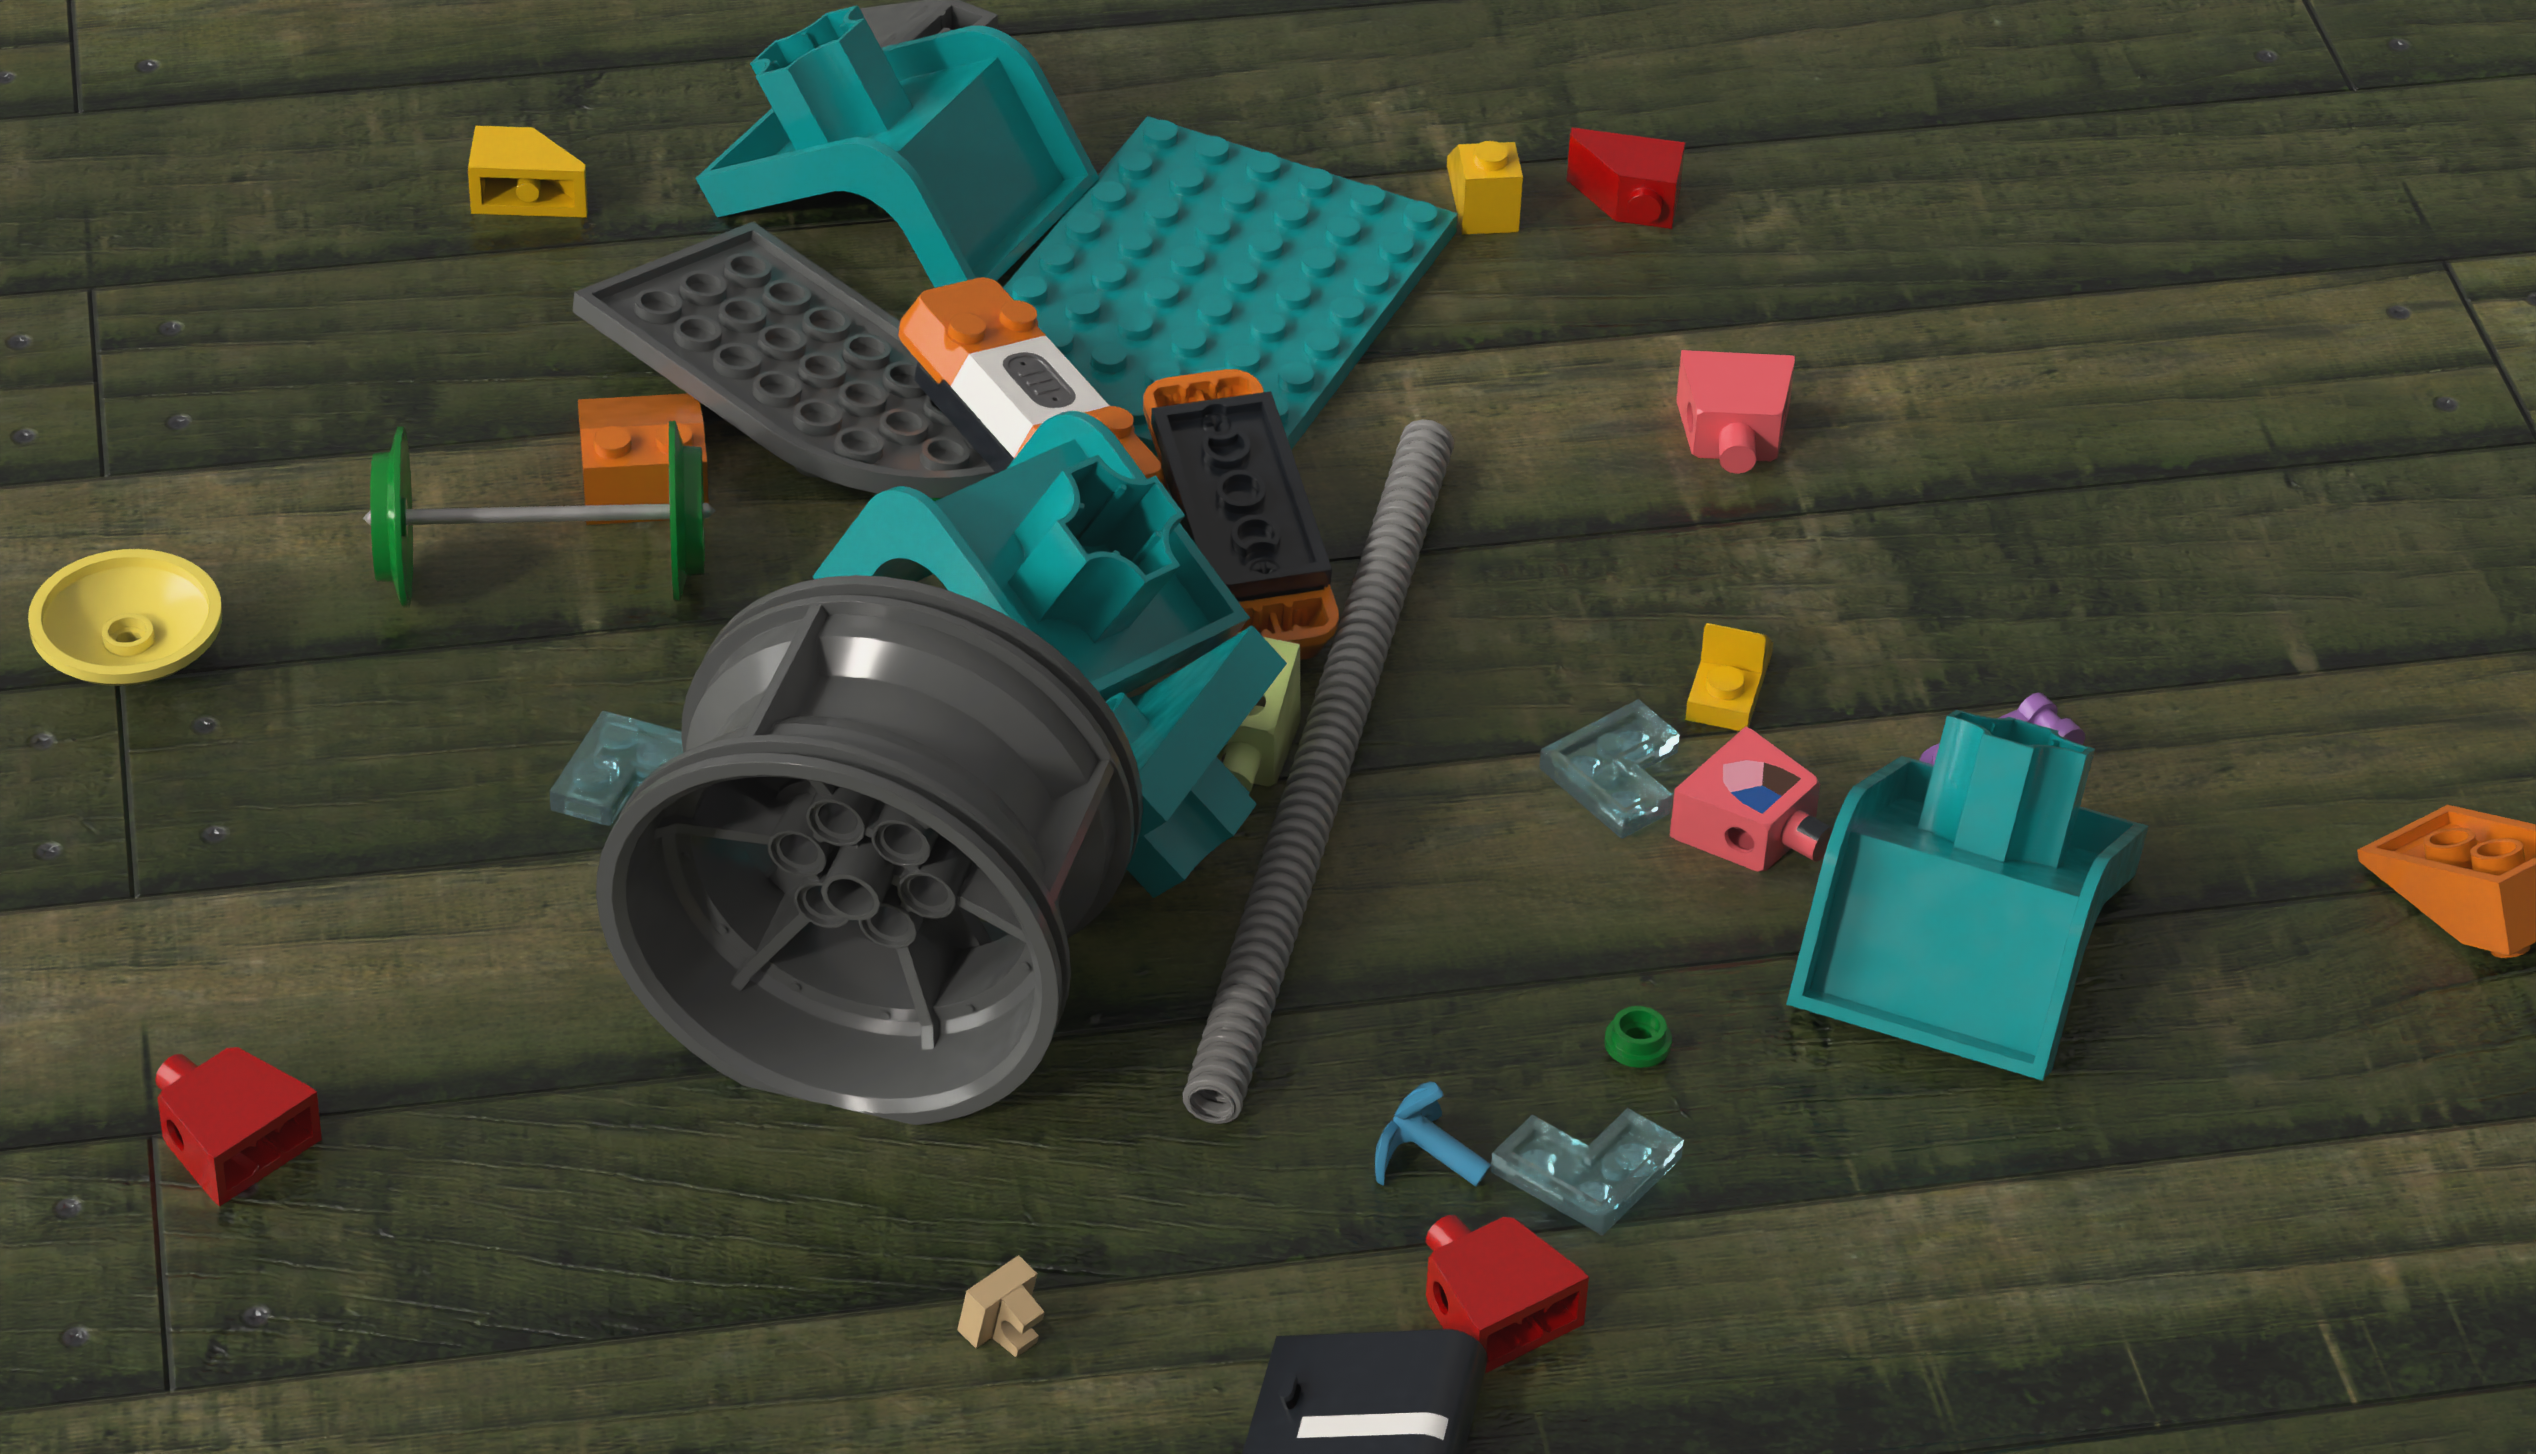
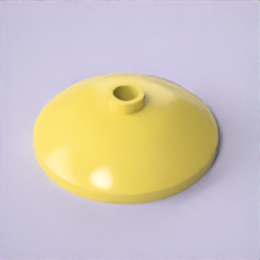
[28,549,222,686]

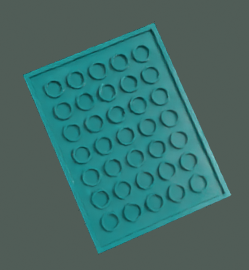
[1003,116,1458,460]

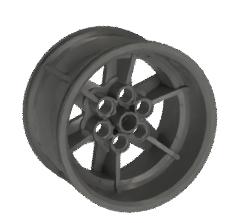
[596,575,1143,1125]

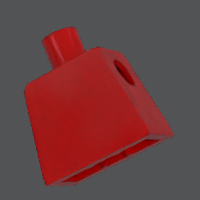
[155,1047,322,1206]
[1426,1215,1589,1373]

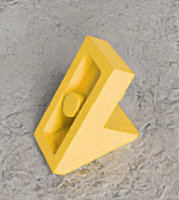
[1685,623,1773,731]

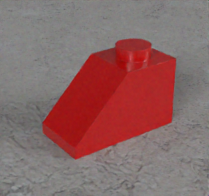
[1566,127,1685,229]

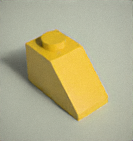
[468,126,588,218]
[1447,141,1523,235]

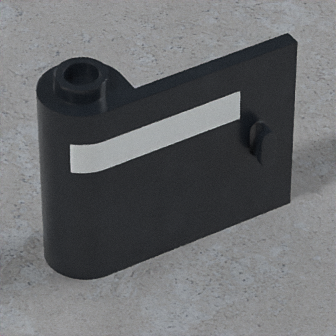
[1242,1329,1488,1454]

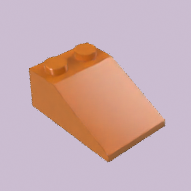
[578,393,709,525]
[2357,805,2536,958]

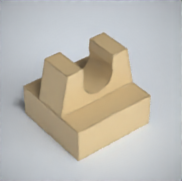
[957,1255,1045,1357]

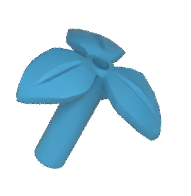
[1375,1081,1492,1187]

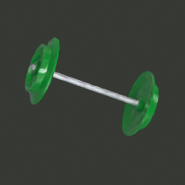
[363,421,716,608]

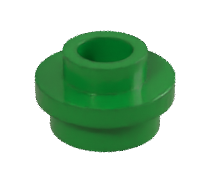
[1604,1006,1672,1068]

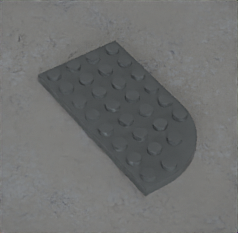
[573,222,996,498]

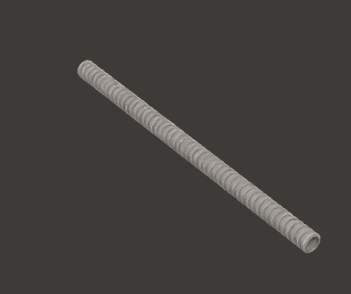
[1183,419,1454,1124]

